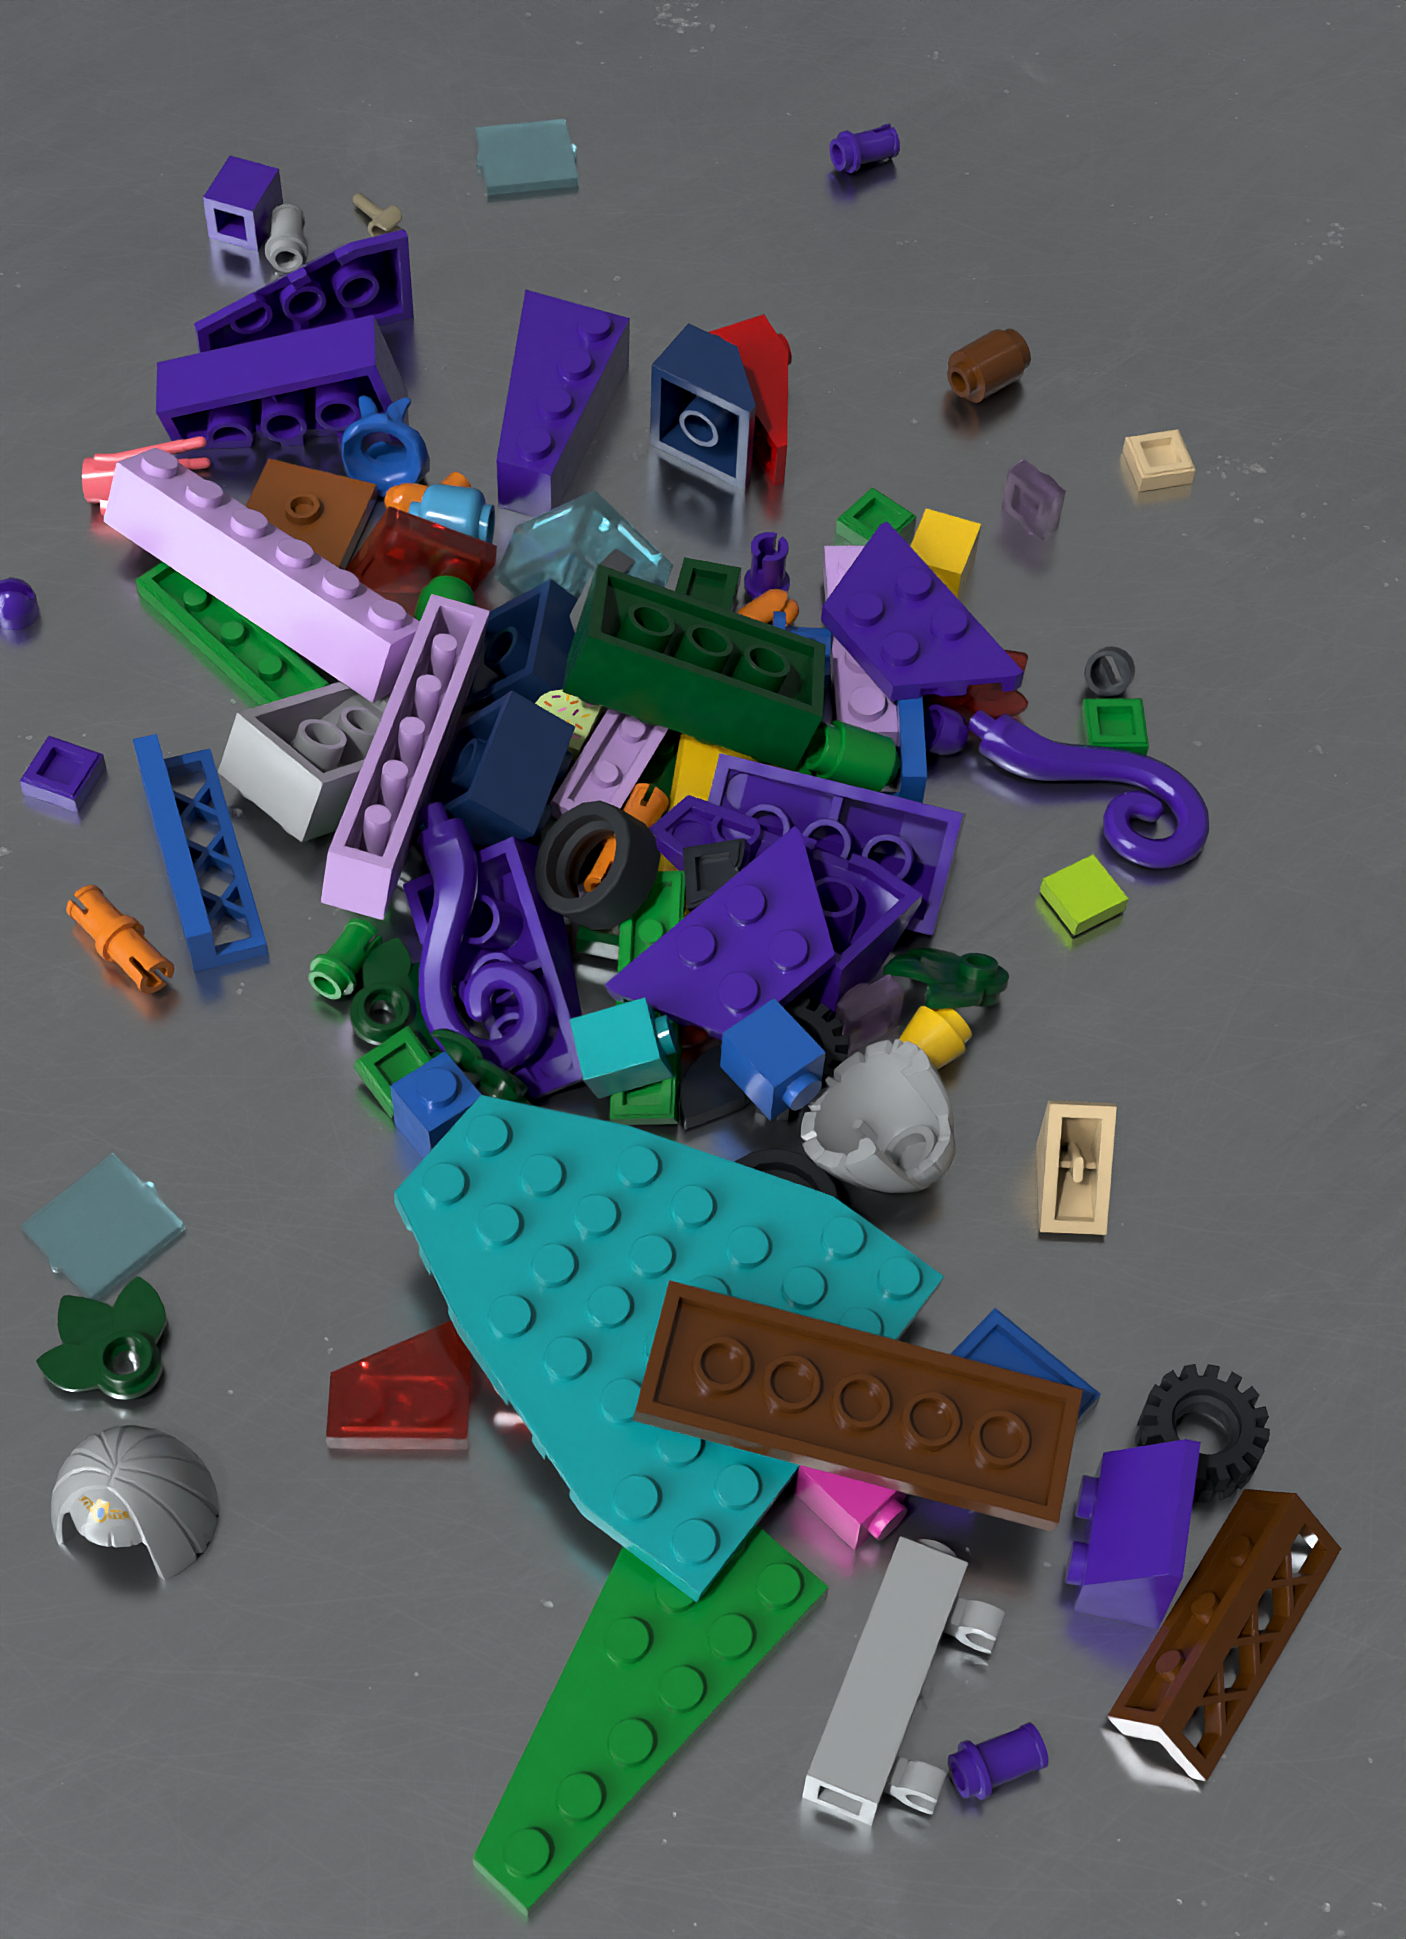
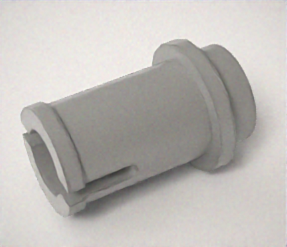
[265,204,308,273]

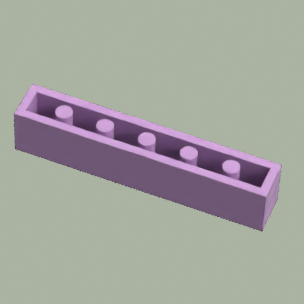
[103,447,420,703]
[321,594,490,920]

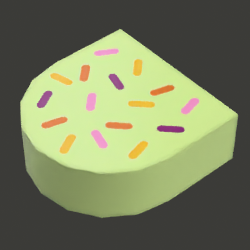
[535,689,602,761]

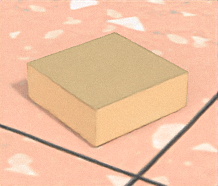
[1122,429,1196,492]

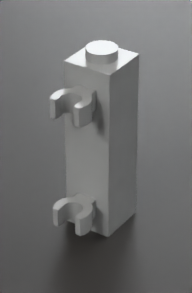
[802,1536,1006,1826]

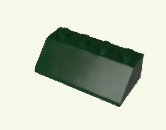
[563,564,826,771]

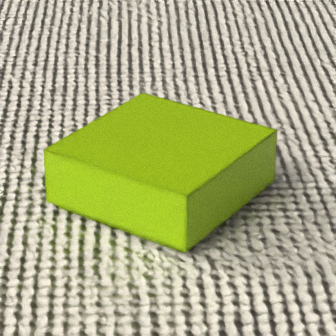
[1040,854,1129,936]

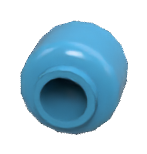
[407,484,495,563]

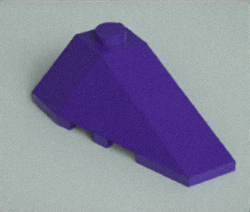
[708,753,966,935]

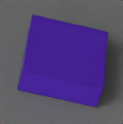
[20,736,106,813]

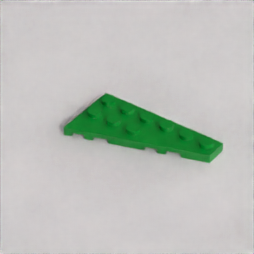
[473,1525,829,1918]

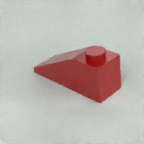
[708,314,792,487]

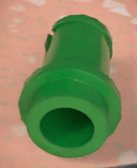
[308,918,383,999]

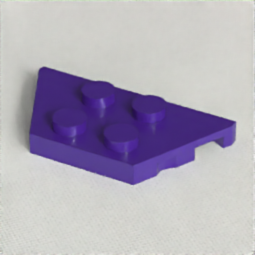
[821,521,1024,701]
[605,826,836,1040]

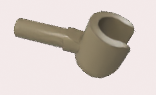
[353,193,403,237]

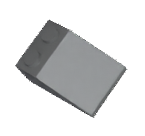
[218,682,390,842]

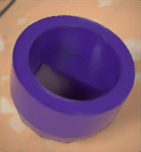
[0,577,39,630]
[924,704,969,755]

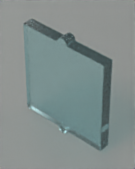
[475,119,578,195]
[20,1153,185,1301]

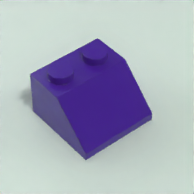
[1065,1439,1201,1629]

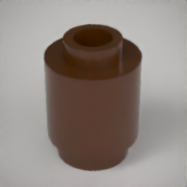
[947,329,1031,403]

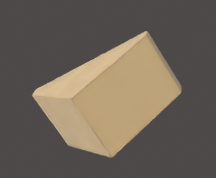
[1036,1100,1117,1235]

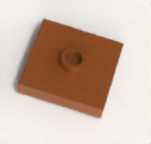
[246,459,378,570]

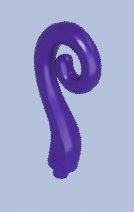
[967,710,1209,869]
[417,802,549,1071]

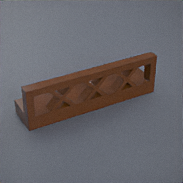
[1107,1489,1341,1781]

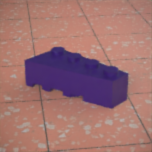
[496,289,630,522]
[156,315,409,449]

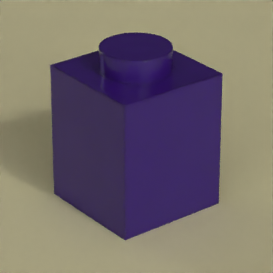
[203,155,283,252]

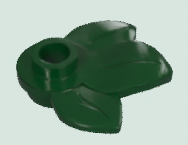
[350,937,470,1052]
[883,948,1009,1009]
[430,1028,531,1105]
[36,1277,167,1399]

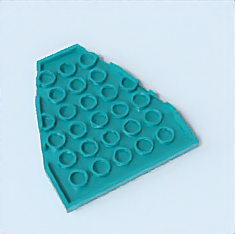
[394,1095,944,1602]

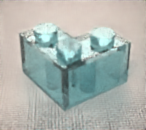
[494,490,673,599]

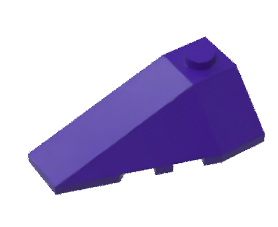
[194,229,414,353]
[649,795,923,1015]
[403,836,583,1099]

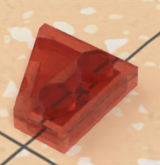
[345,506,497,594]
[326,1320,472,1450]

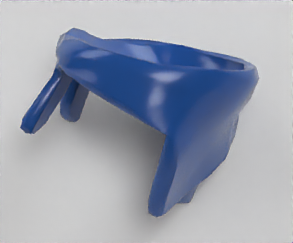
[341,395,430,497]

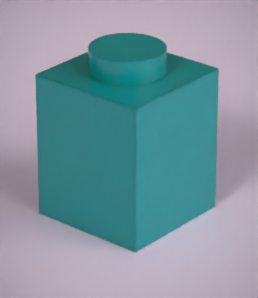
[569,997,678,1099]

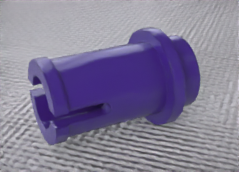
[830,124,900,173]
[744,532,790,600]
[948,1722,1049,1800]

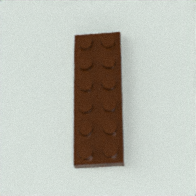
[633,1280,1083,1532]

